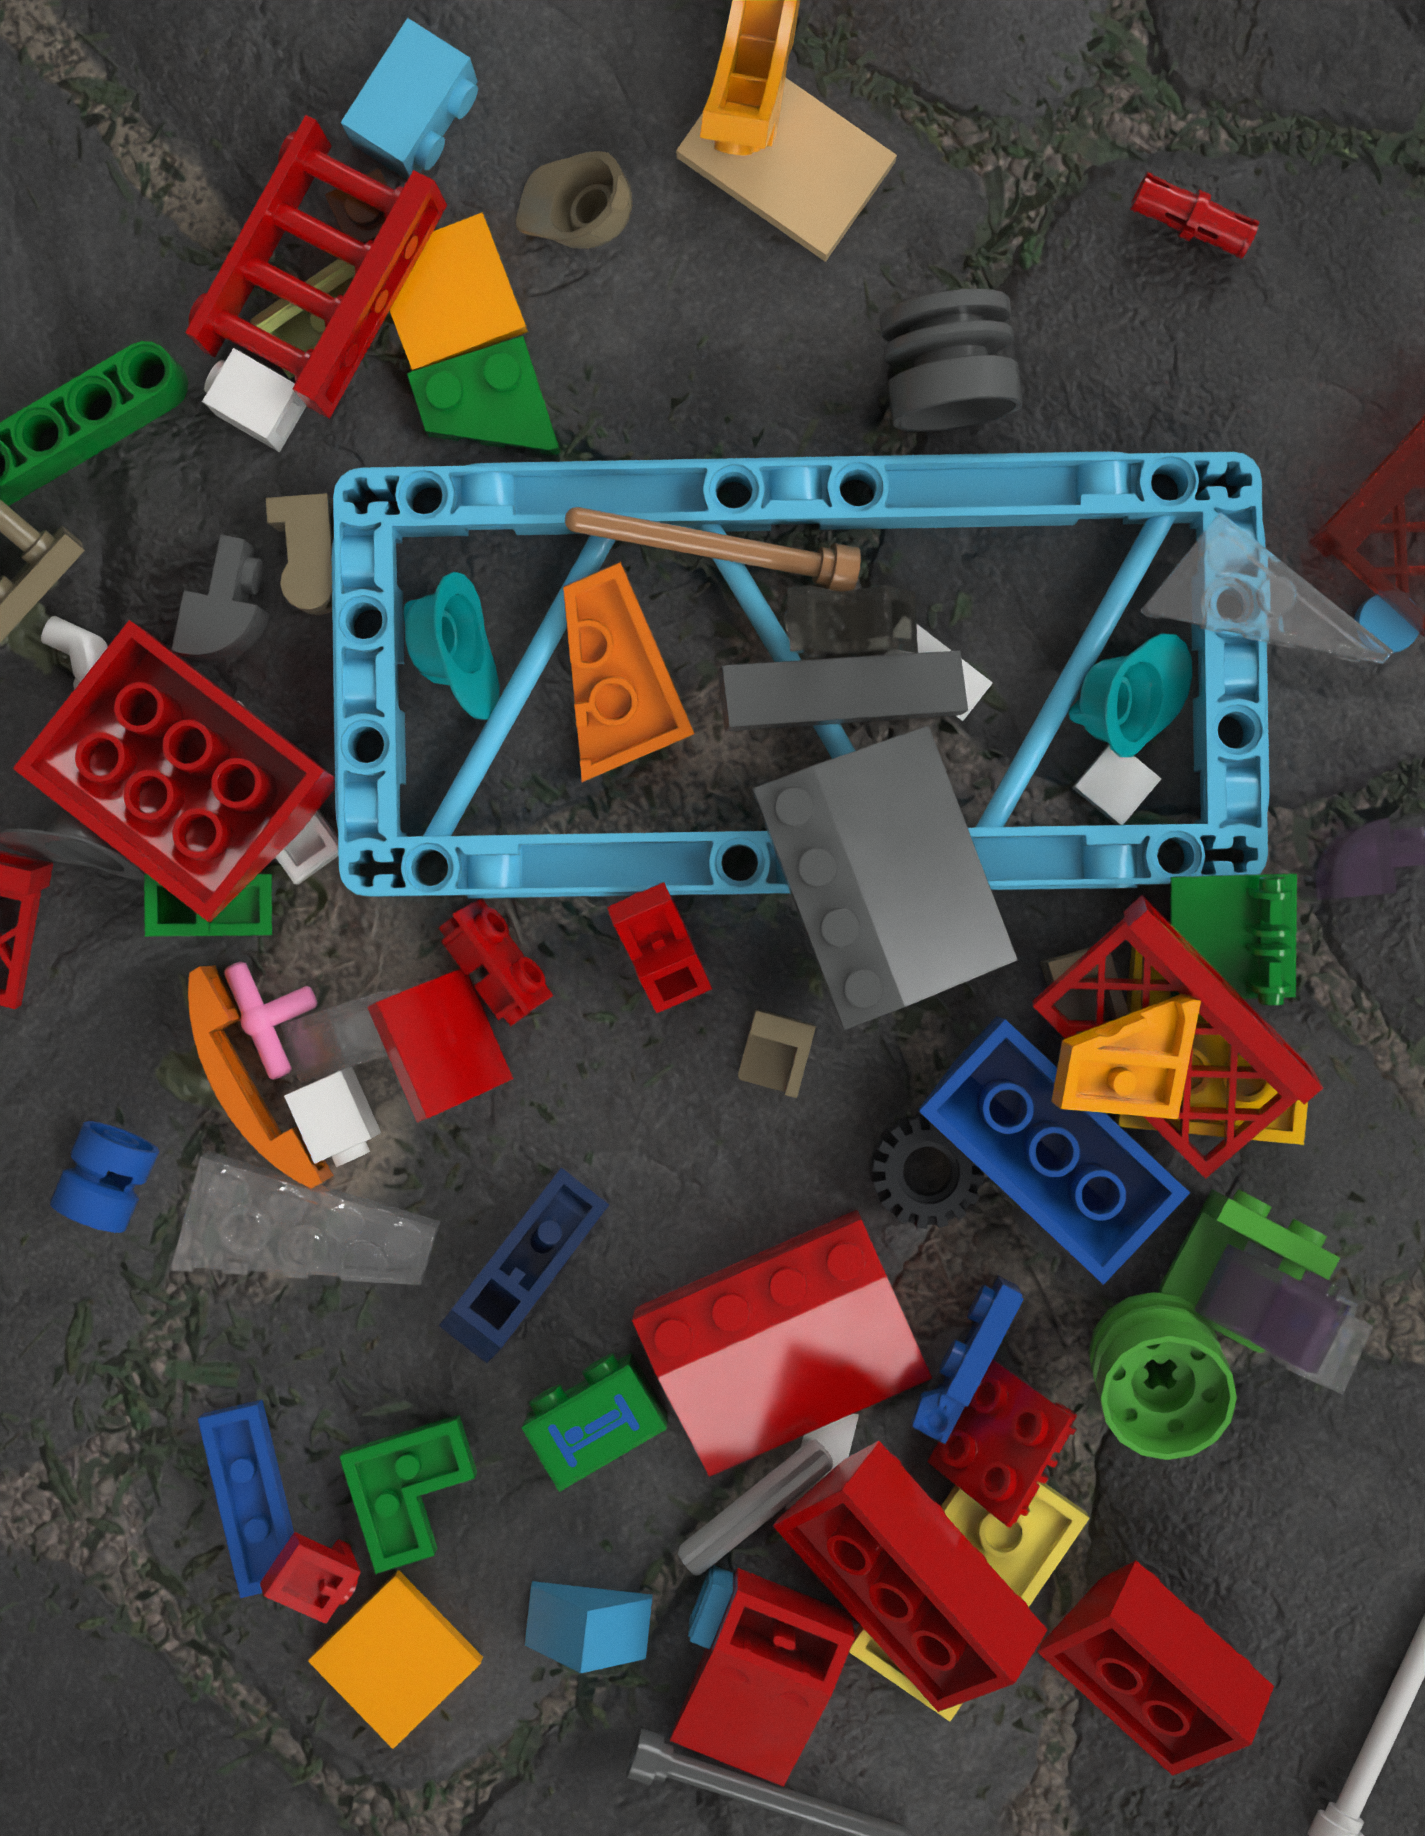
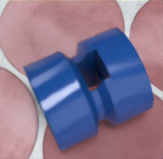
[49,1121,159,1233]

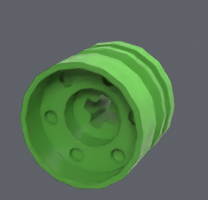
[1088,1292,1237,1460]

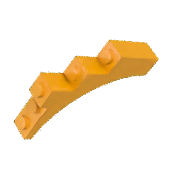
[700,0,800,155]

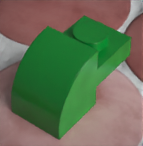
[144,874,272,936]

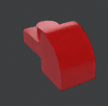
[607,882,712,1013]

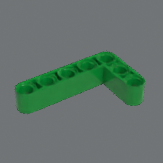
[0,341,188,506]

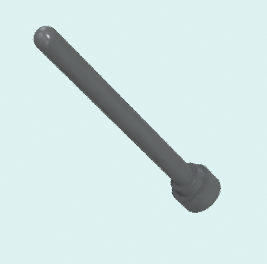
[626,1728,912,1836]

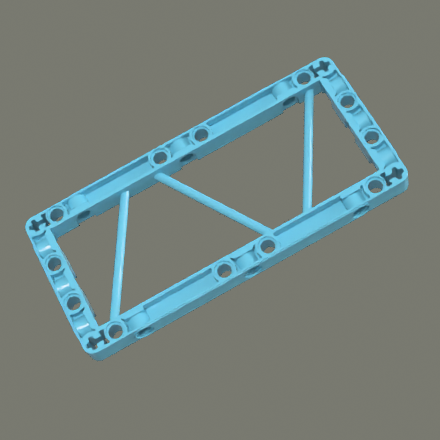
[332,452,1269,898]

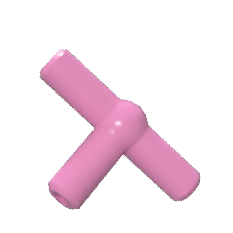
[224,961,318,1080]

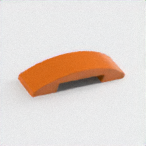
[188,965,334,1189]

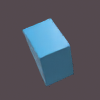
[525,1581,653,1673]

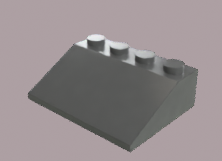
[753,726,1018,1030]

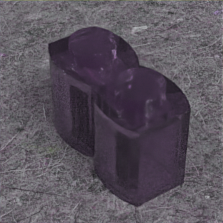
[1194,1240,1351,1374]

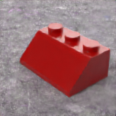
[1037,1560,1274,1776]

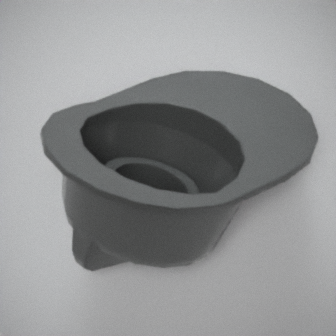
[0,805,145,880]

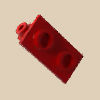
[438,898,554,1027]

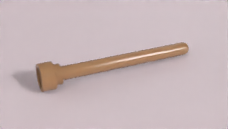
[565,507,861,596]

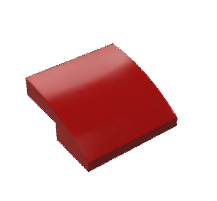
[367,969,513,1123]

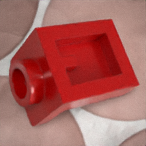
[260,1532,361,1624]

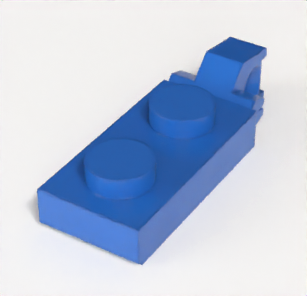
[912,1275,1024,1444]

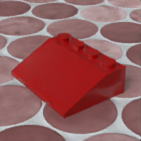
[13,620,335,922]
[632,1209,932,1477]

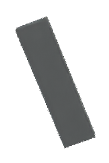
[718,650,968,732]

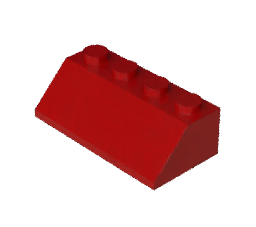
[773,1441,1048,1712]

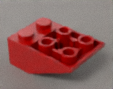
[670,1568,855,1787]

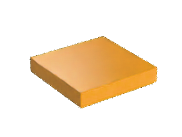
[389,212,528,371]
[308,1570,483,1749]

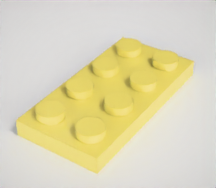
[849,1481,1090,1721]

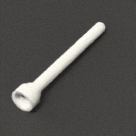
[1308,1614,1425,1836]

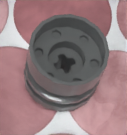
[879,289,1023,432]

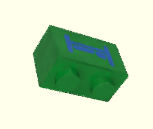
[521,1352,669,1492]

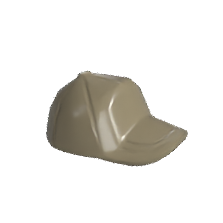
[516,151,633,249]

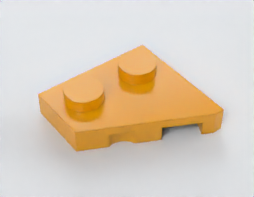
[1051,994,1201,1119]

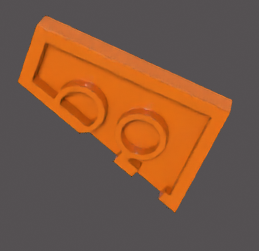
[563,561,694,782]

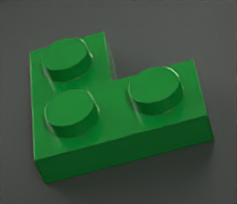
[339,1414,478,1574]

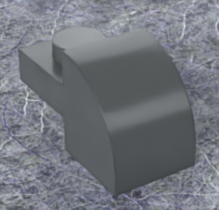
[171,534,270,662]

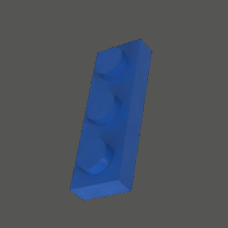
[198,1399,294,1598]

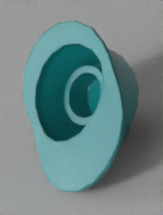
[403,572,500,720]
[1068,633,1192,758]

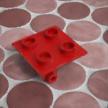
[927,1359,1078,1528]

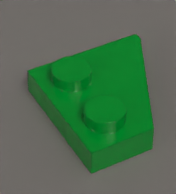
[407,336,561,455]

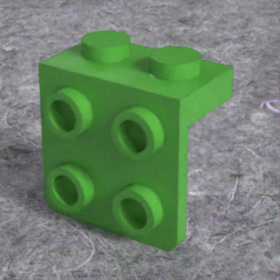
[1159,1189,1340,1353]

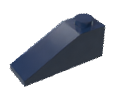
[439,1168,609,1363]

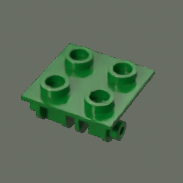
[1170,873,1297,1005]

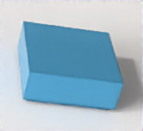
[688,1565,733,1649]

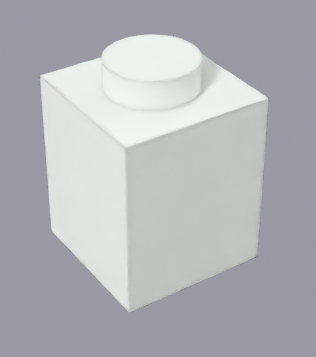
[202,348,307,452]
[284,1067,381,1167]

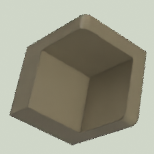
[1040,946,1129,1020]
[738,1008,816,1098]

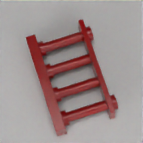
[185,115,447,419]

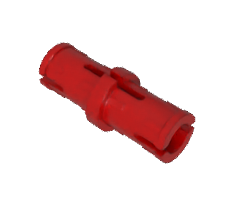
[1129,172,1260,259]

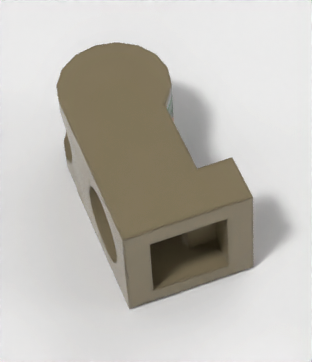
[266,493,334,616]

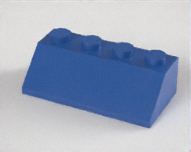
[918,1016,1190,1285]

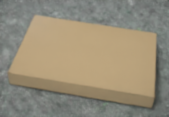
[676,77,897,262]

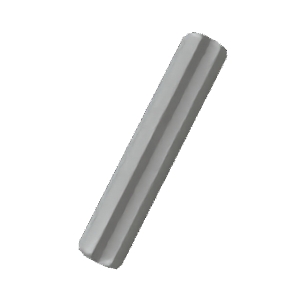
[678,1439,833,1576]

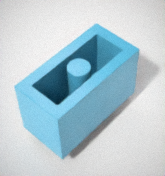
[341,18,478,180]

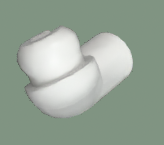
[41,616,108,690]

